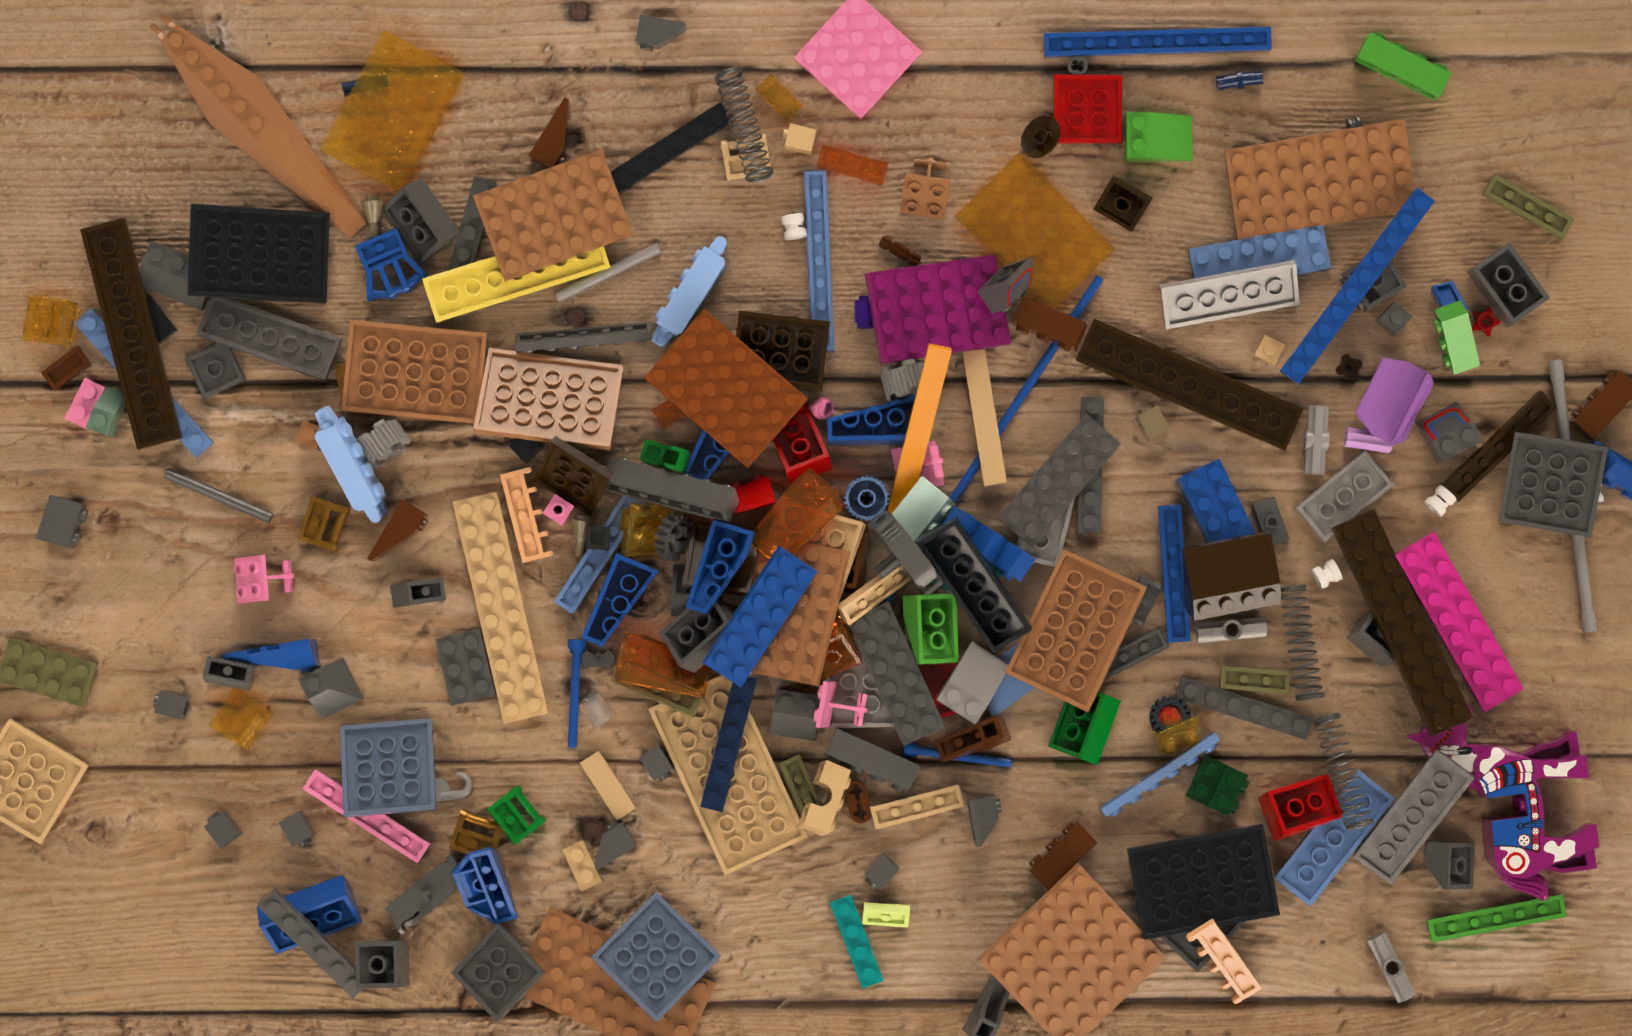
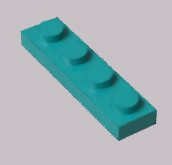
[830,894,884,989]

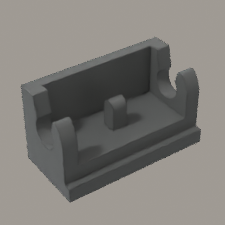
[1132,575,1163,627]

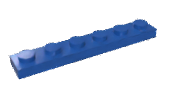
[1157,505,1191,643]

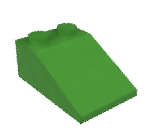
[1124,112,1193,162]
[902,594,959,664]

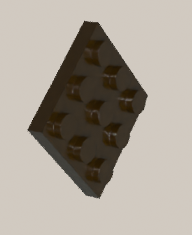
[533,436,613,516]
[682,521,761,596]

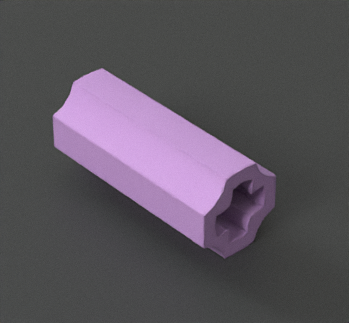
[1344,427,1392,453]

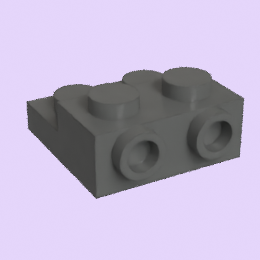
[1340,261,1407,312]

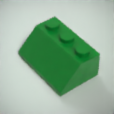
[1048,692,1121,765]

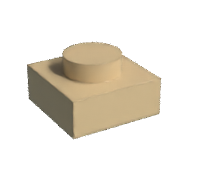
[1253,335,1285,366]

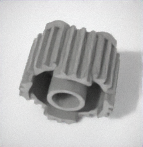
[880,359,924,402]
[357,417,411,468]

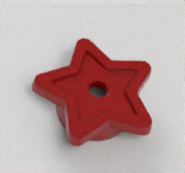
[1472,307,1500,336]

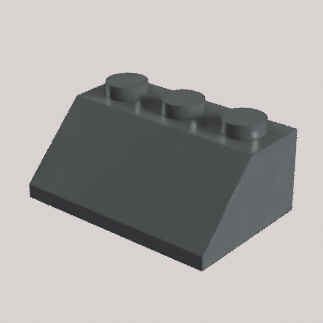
[382,178,461,264]
[140,241,208,311]
[659,598,734,673]

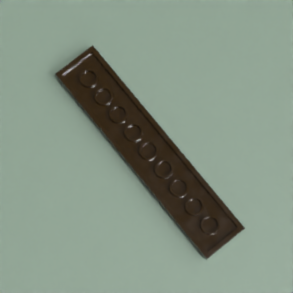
[80,218,183,450]
[1075,319,1303,451]
[1331,509,1473,737]

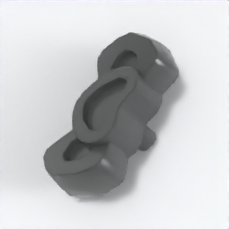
[581,649,616,669]

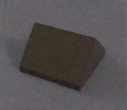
[1093,175,1153,232]

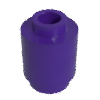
[854,295,873,329]

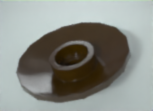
[1021,115,1060,158]

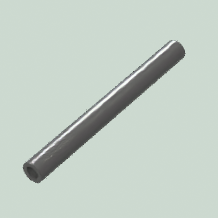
[164,468,273,524]

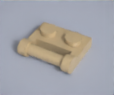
[721,133,771,181]

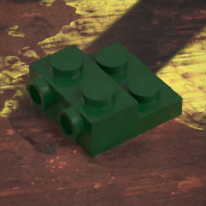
[1185,755,1249,816]

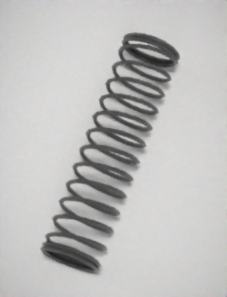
[715,67,774,183]
[1280,584,1325,701]
[1312,712,1374,831]

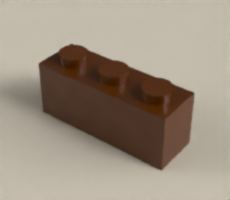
[1012,296,1087,352]
[1569,370,1632,441]
[1028,822,1097,891]

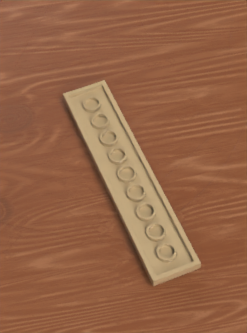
[453,491,549,724]

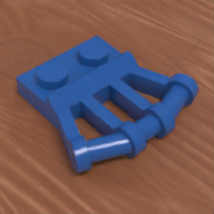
[355,228,429,301]

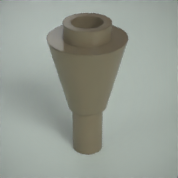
[361,195,383,237]
[572,514,594,557]

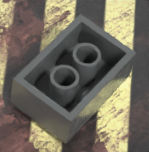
[1467,242,1550,327]

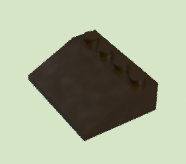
[736,310,830,392]
[1182,531,1281,621]

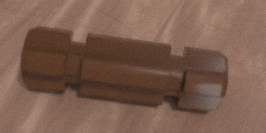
[879,236,921,266]

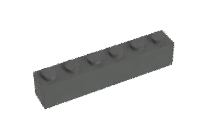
[605,457,739,523]

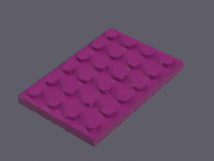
[864,255,1012,364]

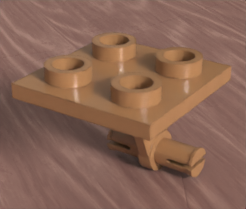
[900,157,951,219]

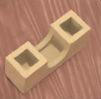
[798,760,851,836]

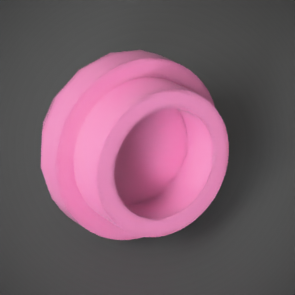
[809,397,834,420]

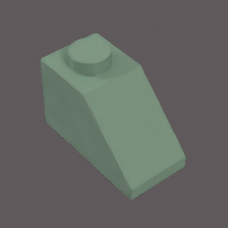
[86,387,125,437]

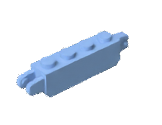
[651,236,727,348]
[315,406,388,523]

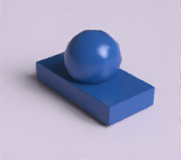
[1431,281,1468,312]

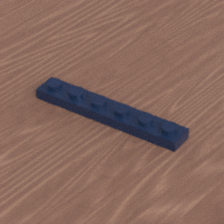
[700,676,757,812]

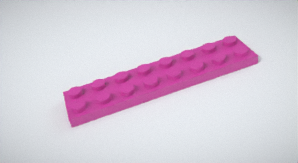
[1395,532,1524,712]

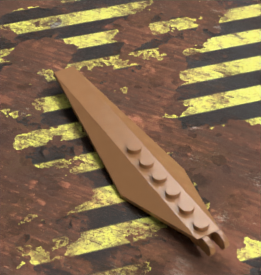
[150,13,367,238]

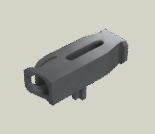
[868,510,943,595]
[385,853,460,935]

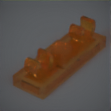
[817,145,888,186]

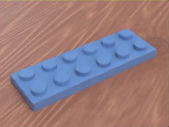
[1188,225,1331,279]
[1273,770,1395,907]

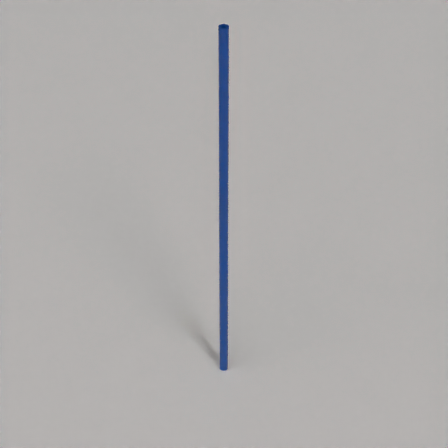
[880,276,1103,605]

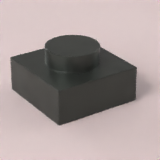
[586,526,610,550]

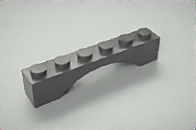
[962,908,1029,1036]

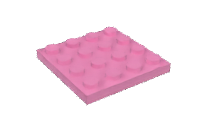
[794,0,922,119]

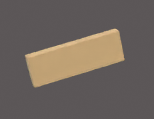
[580,751,636,820]

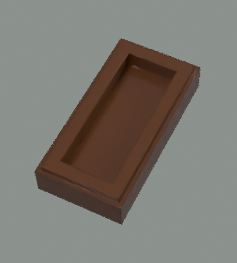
[41,346,92,391]

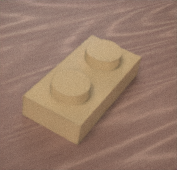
[563,840,603,891]

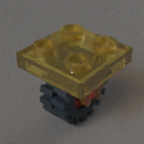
[1149,695,1202,755]

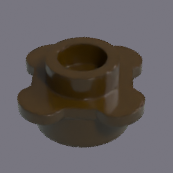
[1336,354,1362,381]

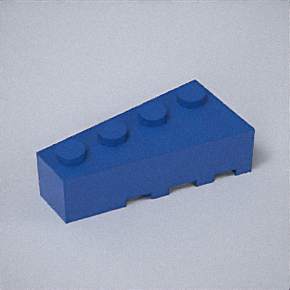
[827,395,916,446]

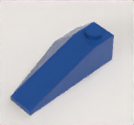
[685,519,755,614]
[222,639,320,673]

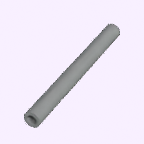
[555,243,661,303]

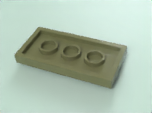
[0,637,99,707]

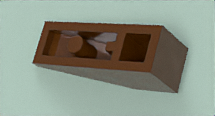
[529,97,570,169]
[367,500,429,561]
[843,521,868,594]
[935,715,1012,762]

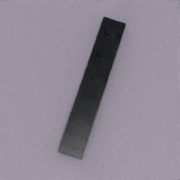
[610,102,733,194]

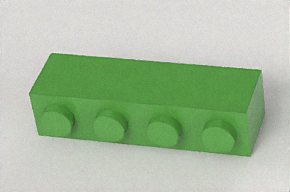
[1354,32,1452,101]

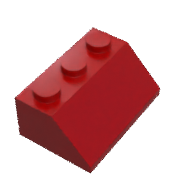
[709,474,777,523]

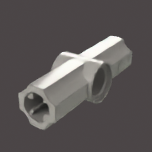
[1303,405,1330,475]
[1195,617,1267,643]
[1366,931,1416,1003]

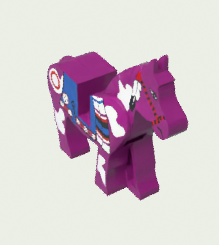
[1407,703,1600,901]

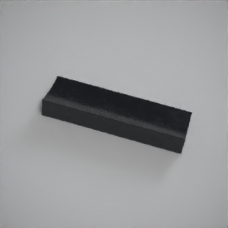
[917,517,1032,653]

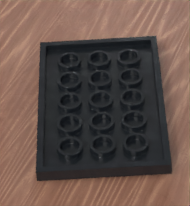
[187,204,330,304]
[1126,824,1280,940]

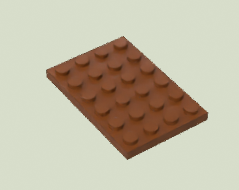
[644,309,808,468]

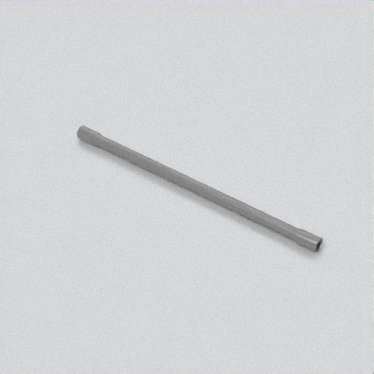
[1549,360,1597,633]

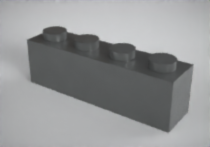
[826,728,920,793]

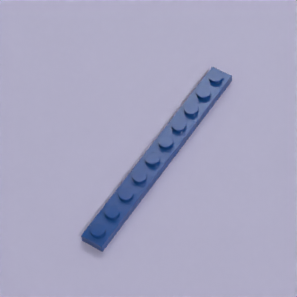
[1044,27,1272,57]
[1280,188,1435,384]

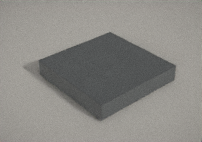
[185,343,246,399]

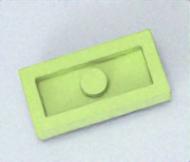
[863,902,910,927]

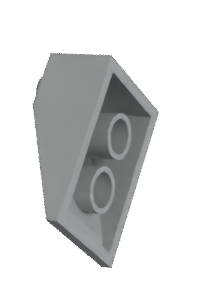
[935,641,1008,725]

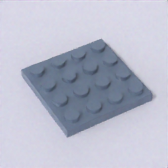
[340,718,437,818]
[591,892,721,1023]

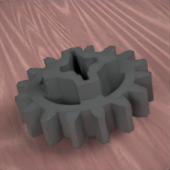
[654,511,692,562]

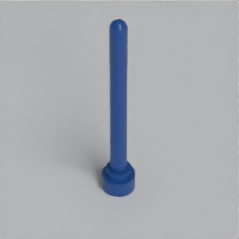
[568,639,586,749]
[903,741,1012,767]

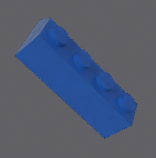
[257,875,362,954]

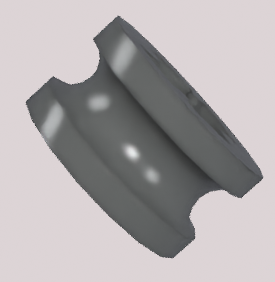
[1067,55,1088,75]
[1345,115,1363,128]

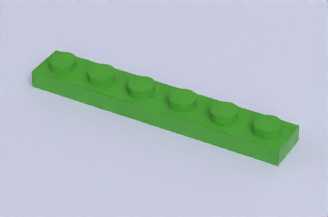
[1426,893,1567,943]

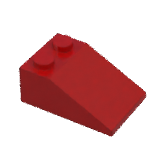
[772,403,832,485]
[1258,774,1343,841]

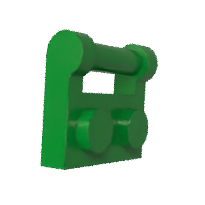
[486,785,547,846]

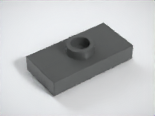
[1252,497,1290,545]

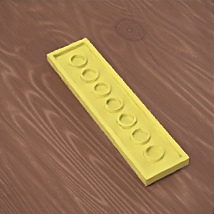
[422,246,611,323]

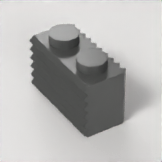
[203,656,255,691]

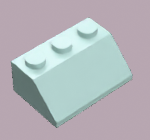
[892,476,956,551]

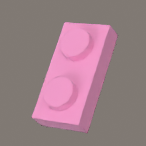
[64,378,106,429]

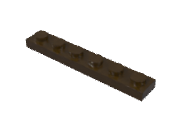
[1441,391,1556,502]

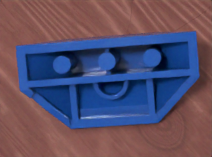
[1590,440,1632,501]
[452,847,517,924]

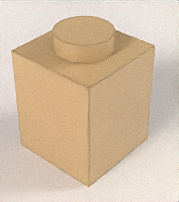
[781,123,817,155]

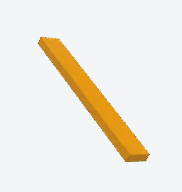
[887,343,952,514]

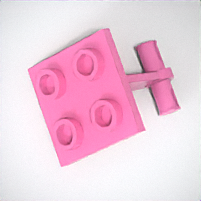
[891,441,945,487]
[234,555,294,604]
[814,681,868,728]

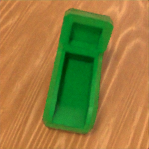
[640,439,690,473]

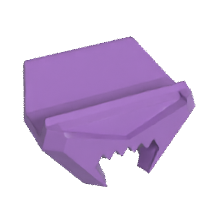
[1355,357,1434,445]

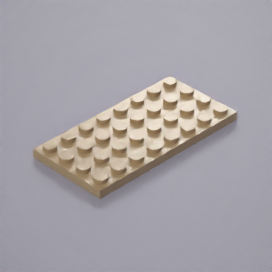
[648,675,808,875]

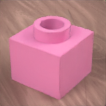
[543,494,575,526]

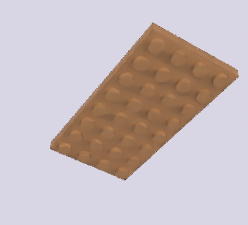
[1224,119,1414,240]
[524,907,716,1036]

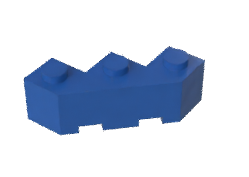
[942,505,1036,582]

